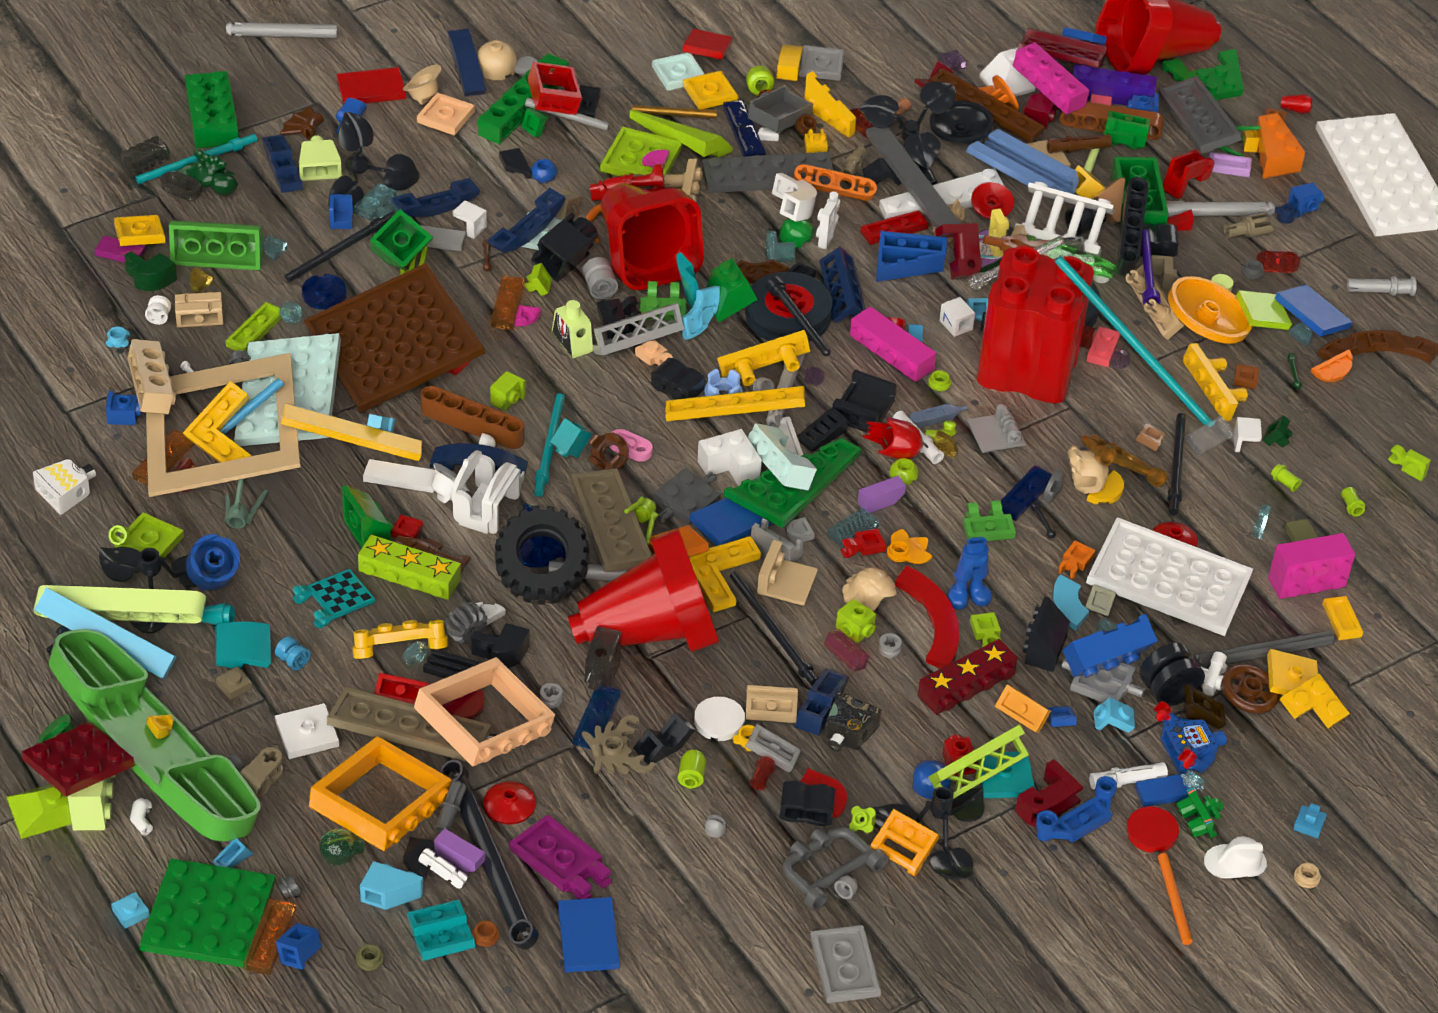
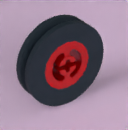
[746,272,832,342]

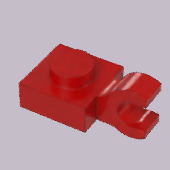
[840,528,886,558]

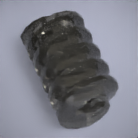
[120,136,170,177]

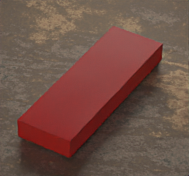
[860,210,929,245]

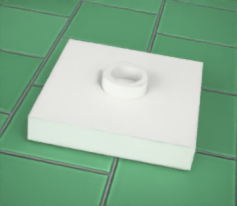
[275,703,339,759]

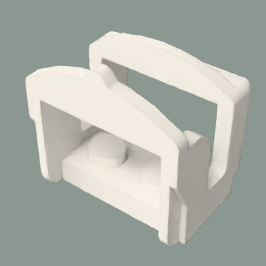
[452,450,524,534]

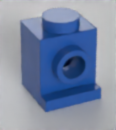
[1127,94,1158,112]
[1288,182,1324,217]
[105,391,142,425]
[276,923,322,970]

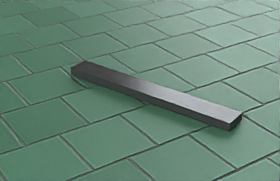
[866,127,961,228]

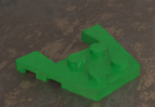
[1162,49,1244,100]

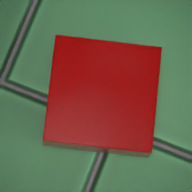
[391,515,423,538]

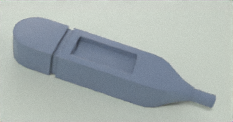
[909,404,968,428]

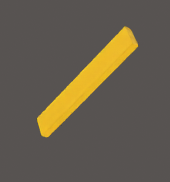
[665,386,805,421]
[281,403,422,461]

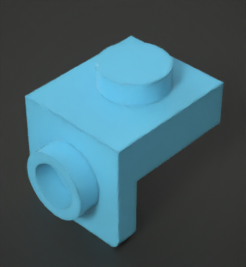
[1094,697,1135,733]

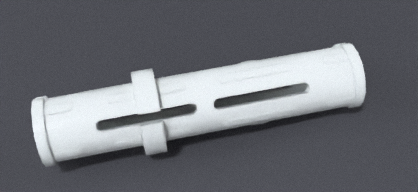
[892,411,944,464]
[1089,762,1168,790]

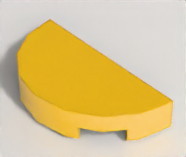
[1087,470,1124,504]

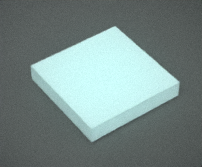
[652,53,704,91]

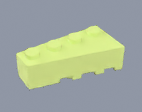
[68,775,116,830]

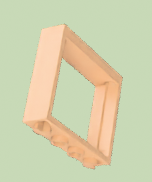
[414,657,555,766]

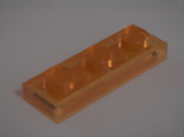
[491,276,525,330]
[132,429,195,486]
[243,899,296,976]

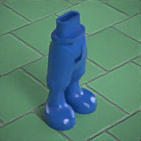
[947,537,992,610]

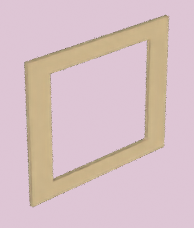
[146,353,301,497]

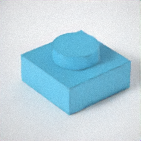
[111,892,150,929]

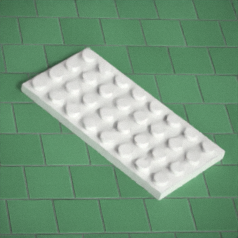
[1316,113,1438,237]

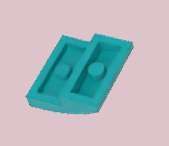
[677,252,699,309]
[215,621,271,669]
[407,900,475,961]

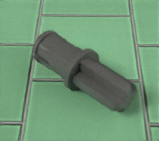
[434,781,466,832]

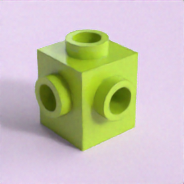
[836,598,876,643]

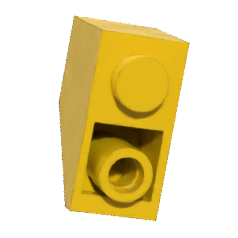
[1075,165,1106,199]

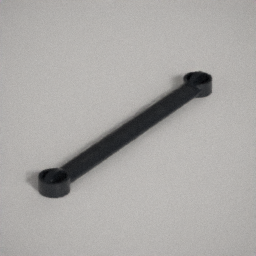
[440,760,539,949]

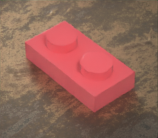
[1087,326,1120,367]

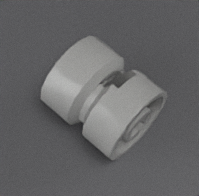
[583,257,618,300]

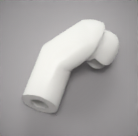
[130,798,153,836]

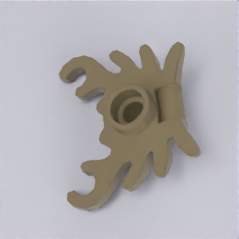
[581,715,655,774]

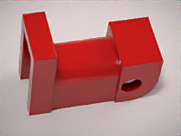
[1162,149,1214,199]

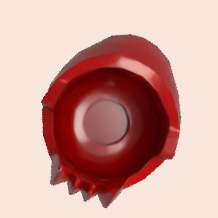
[862,417,923,460]

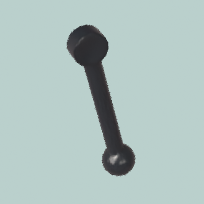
[1031,501,1056,538]

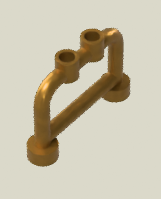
[1081,435,1167,488]

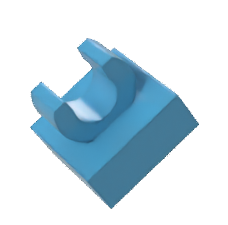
[1293,803,1327,839]

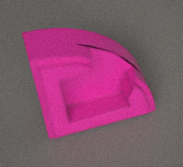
[642,150,670,168]
[515,305,541,326]

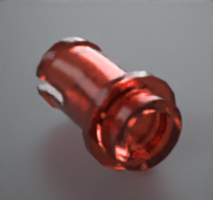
[749,756,776,791]

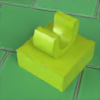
[524,263,552,296]

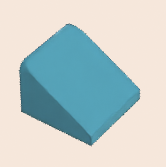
[966,298,988,321]

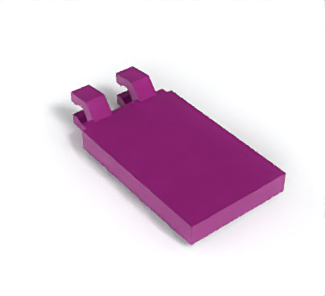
[509,815,612,899]

